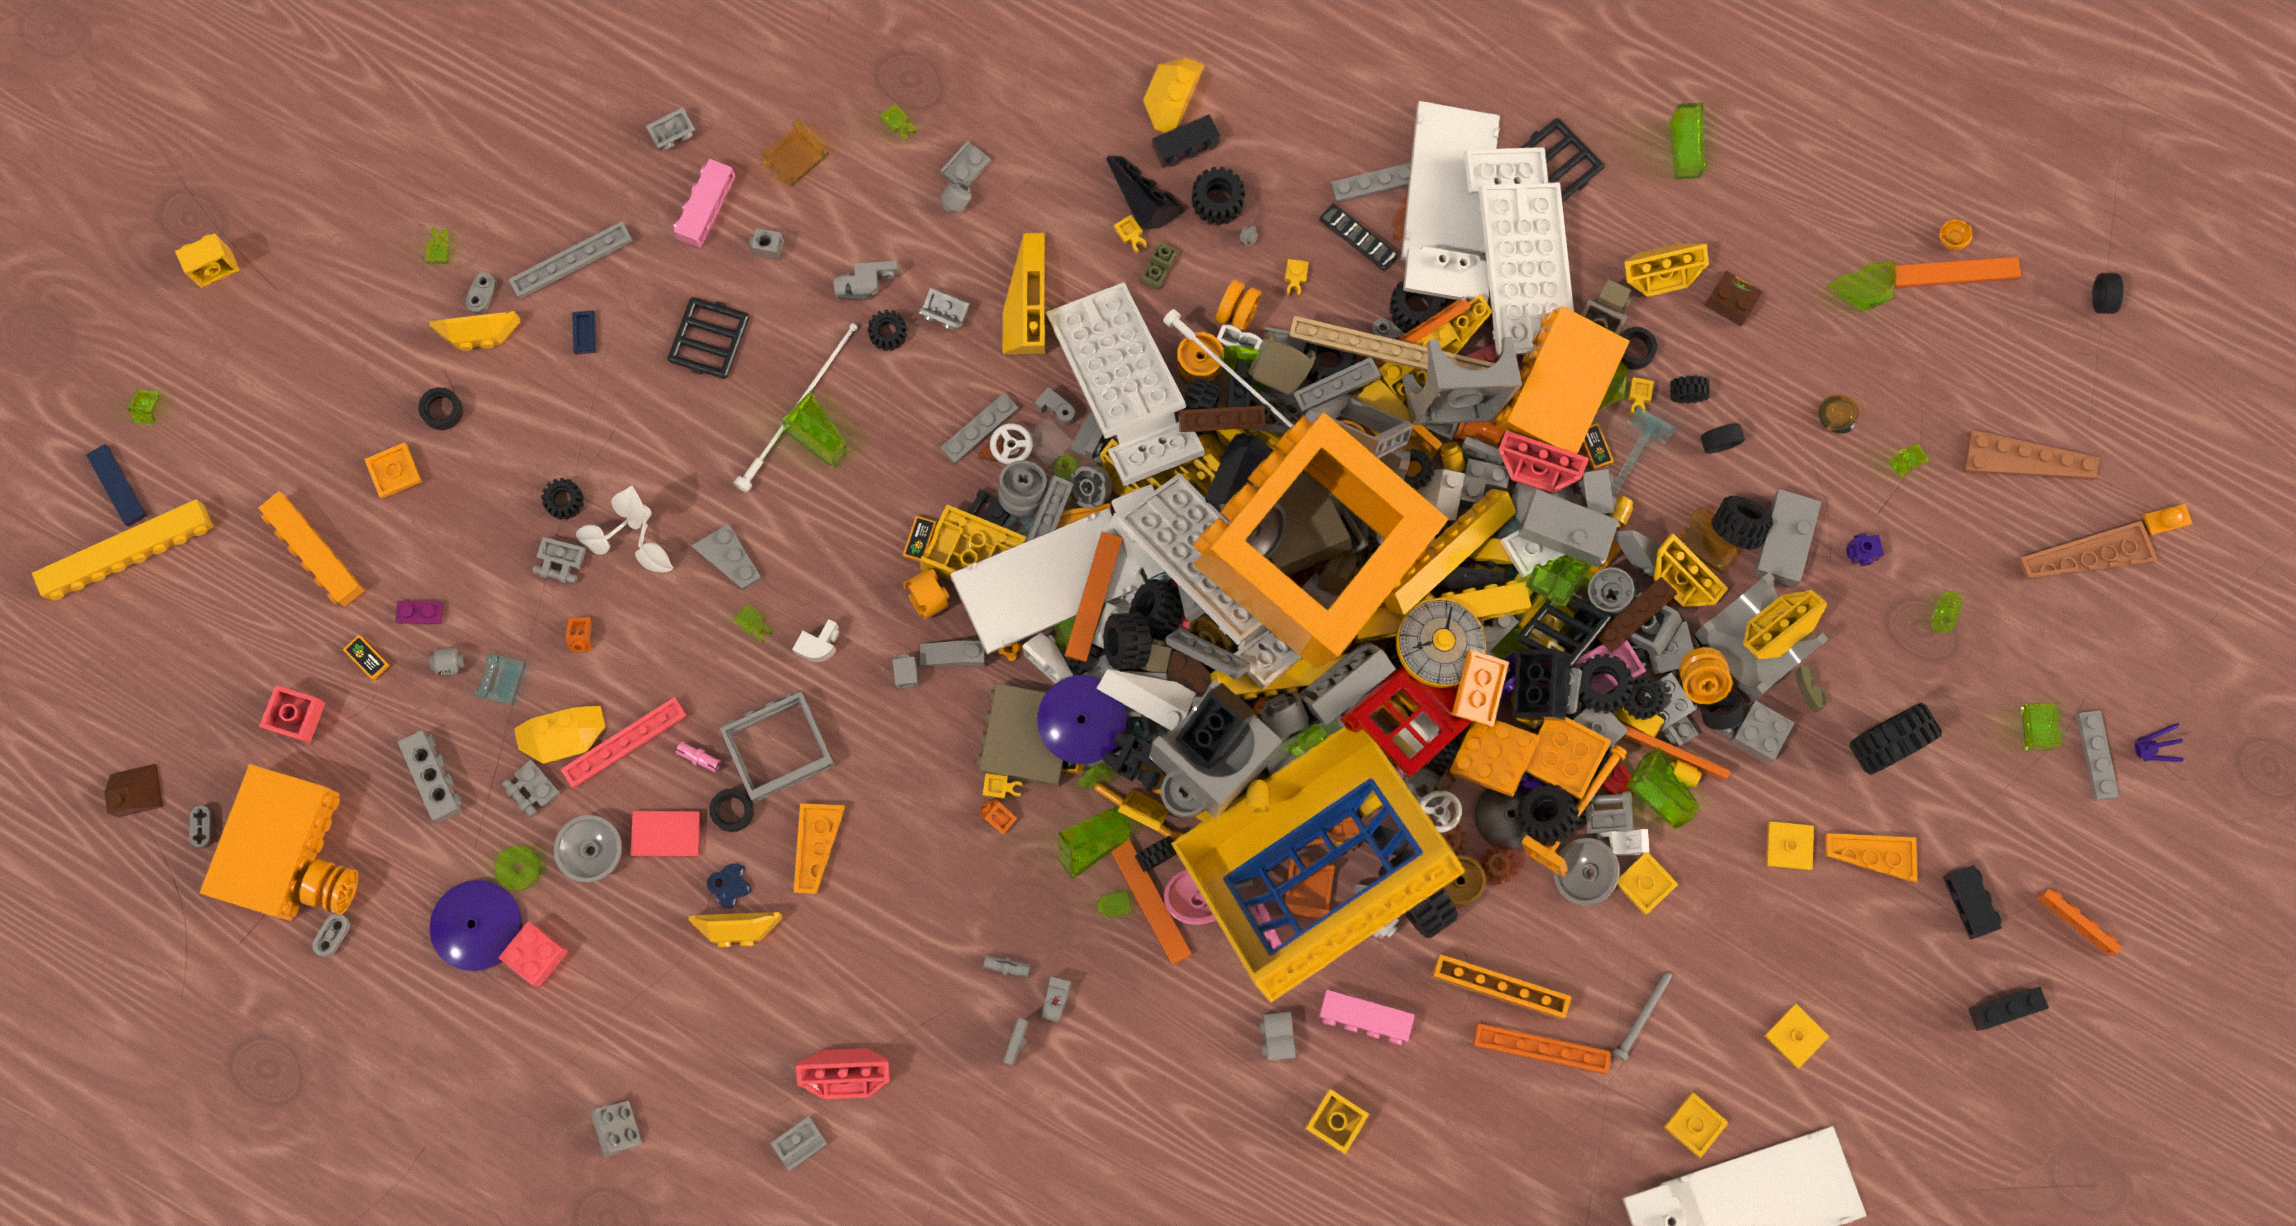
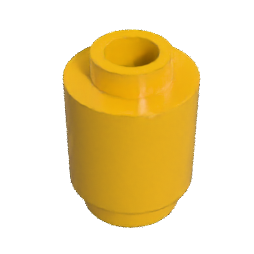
[1440,442,1466,473]
[1606,496,1633,529]
[1666,759,1702,788]
[1246,780,1270,815]

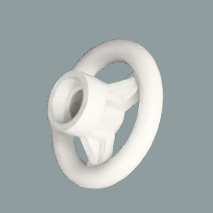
[990,423,1033,465]
[1419,790,1462,833]

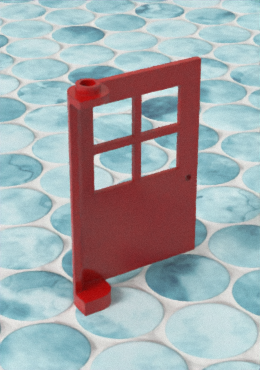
[1340,665,1472,778]

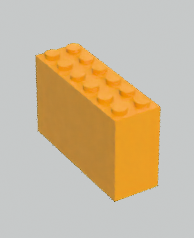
[1495,306,1630,454]
[200,764,340,921]

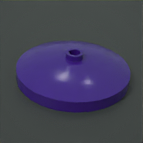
[1037,675,1127,764]
[430,880,522,971]

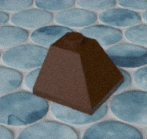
[104,764,163,818]

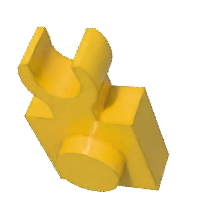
[1114,215,1147,254]
[1285,259,1309,297]
[1628,377,1654,417]
[983,773,1023,799]

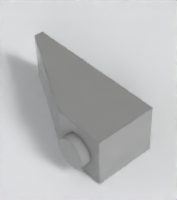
[1614,530,1661,576]
[919,640,986,668]

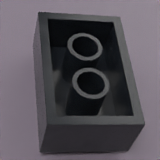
[1513,650,1570,720]
[1175,683,1256,769]

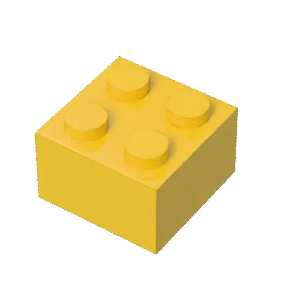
[175,233,240,288]
[1304,1089,1369,1154]

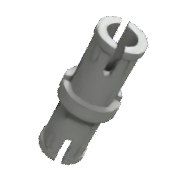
[983,954,1030,978]

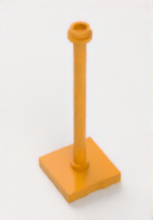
[1521,745,1627,878]

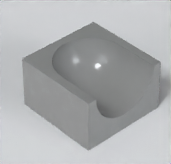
[1149,680,1282,819]

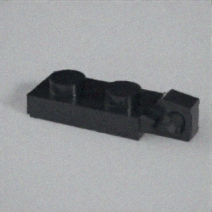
[1227,359,1252,408]

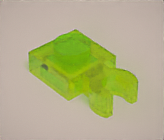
[879,103,916,141]
[425,227,450,264]
[733,604,773,643]
[1287,724,1327,758]

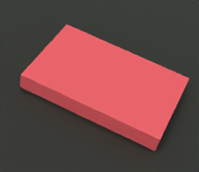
[630,811,701,857]

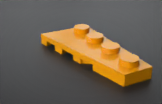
[793,803,846,894]
[1825,833,1917,883]

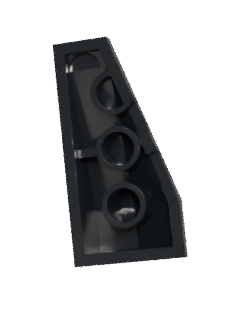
[1106,156,1185,229]
[1205,433,1274,504]

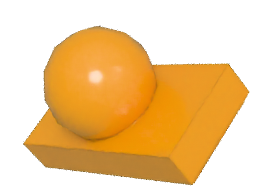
[2142,504,2193,536]

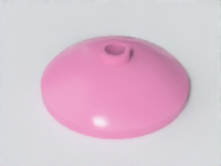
[1164,869,1216,925]

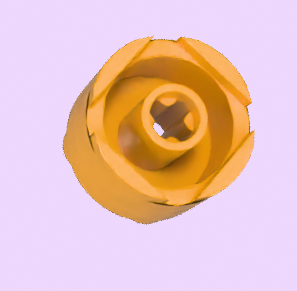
[903,569,950,620]

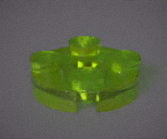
[494,846,541,891]

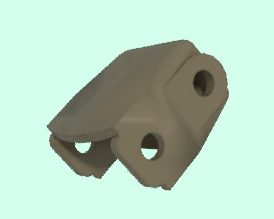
[1248,331,1316,395]

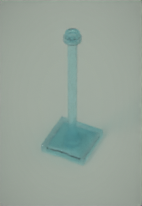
[1604,407,1676,515]

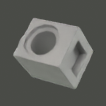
[750,228,784,260]
[892,654,919,689]

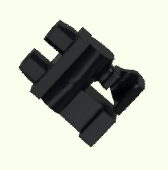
[1103,732,1164,792]

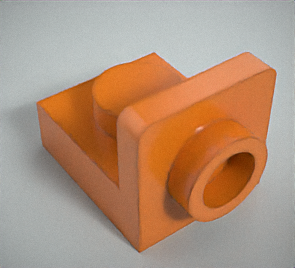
[565,617,592,652]
[979,799,1017,835]

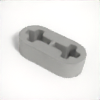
[189,805,214,849]

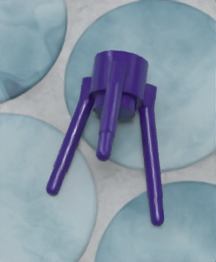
[2134,723,2184,762]

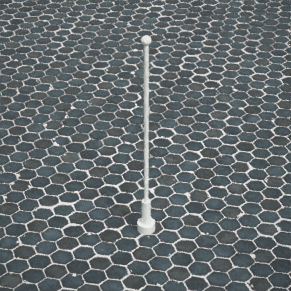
[1163,309,1294,427]
[733,323,858,493]

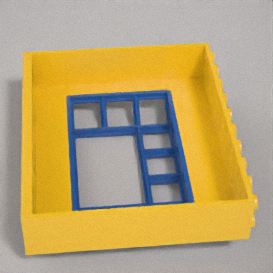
[1171,726,1465,1002]

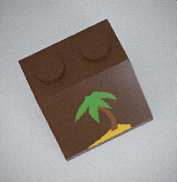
[1704,271,1762,327]

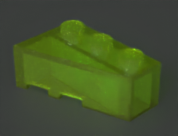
[1669,103,1707,179]
[783,390,847,469]
[1525,555,1593,607]
[1627,747,1700,829]
[1058,807,1130,880]

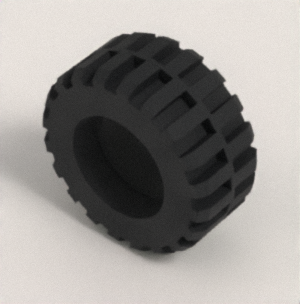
[1850,703,1942,775]
[1378,850,1458,938]

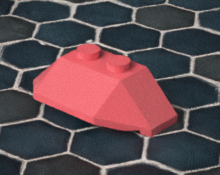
[1498,430,1589,494]
[796,1048,890,1099]

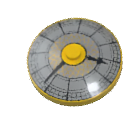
[1396,599,1486,688]

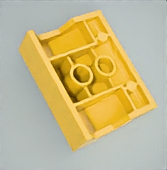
[920,505,1027,582]

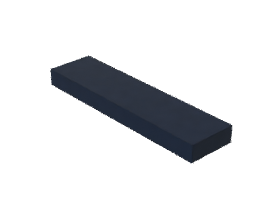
[86,444,147,527]

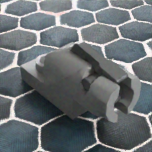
[834,261,899,301]

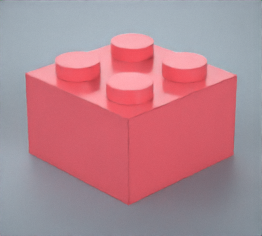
[259,685,326,744]
[498,922,569,988]

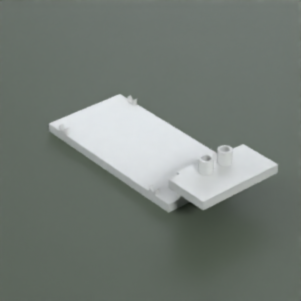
[1401,101,1500,303]
[1464,148,1574,356]
[1046,282,1205,486]
[1116,473,1302,690]
[950,484,1166,654]
[1622,1126,1867,1226]

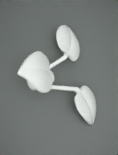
[576,486,674,573]

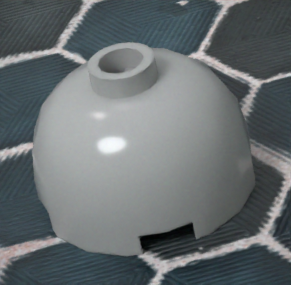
[1069,464,1113,508]

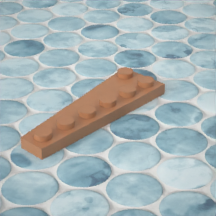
[1963,430,2100,480]
[2018,521,2158,579]

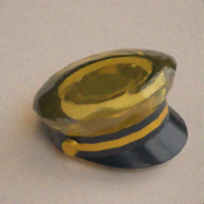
[1818,395,1859,434]

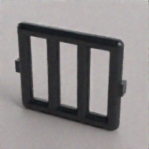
[1520,118,1604,203]
[667,297,749,379]
[1516,588,1611,668]

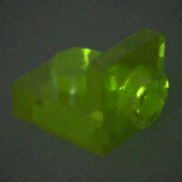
[127,390,160,424]
[1889,443,1930,478]
[1076,764,1111,791]
[1097,892,1131,919]

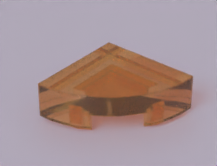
[978,440,1003,462]

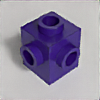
[1846,533,1884,566]

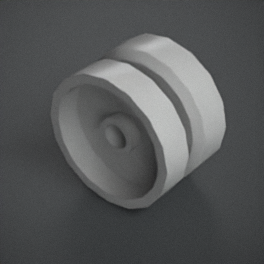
[998,460,1047,517]
[1161,775,1205,818]

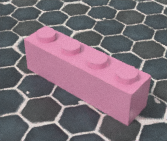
[674,159,735,248]
[1318,990,1415,1045]

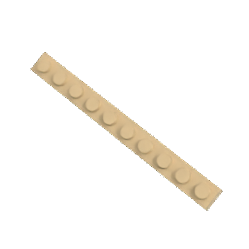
[1289,316,1495,371]

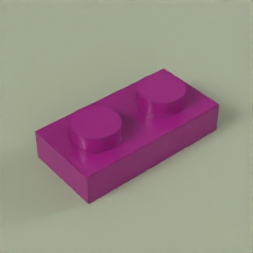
[395,601,443,625]

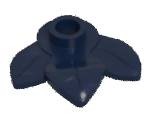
[707,864,752,908]

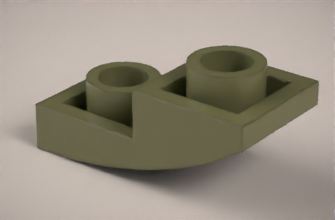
[1140,241,1178,290]
[1795,665,1826,712]

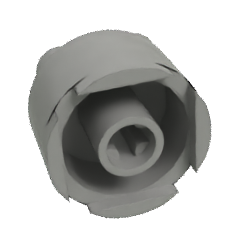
[1258,692,1309,741]

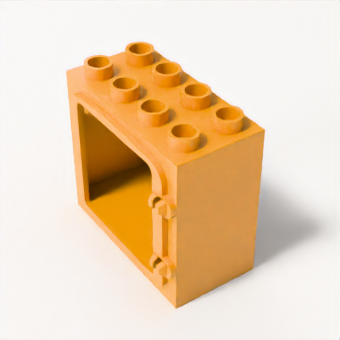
[1192,412,1448,669]

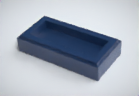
[572,310,596,355]

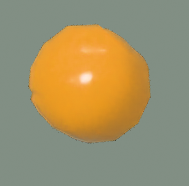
[1939,219,1973,251]

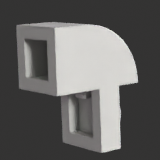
[792,619,840,662]
[1597,829,1649,856]

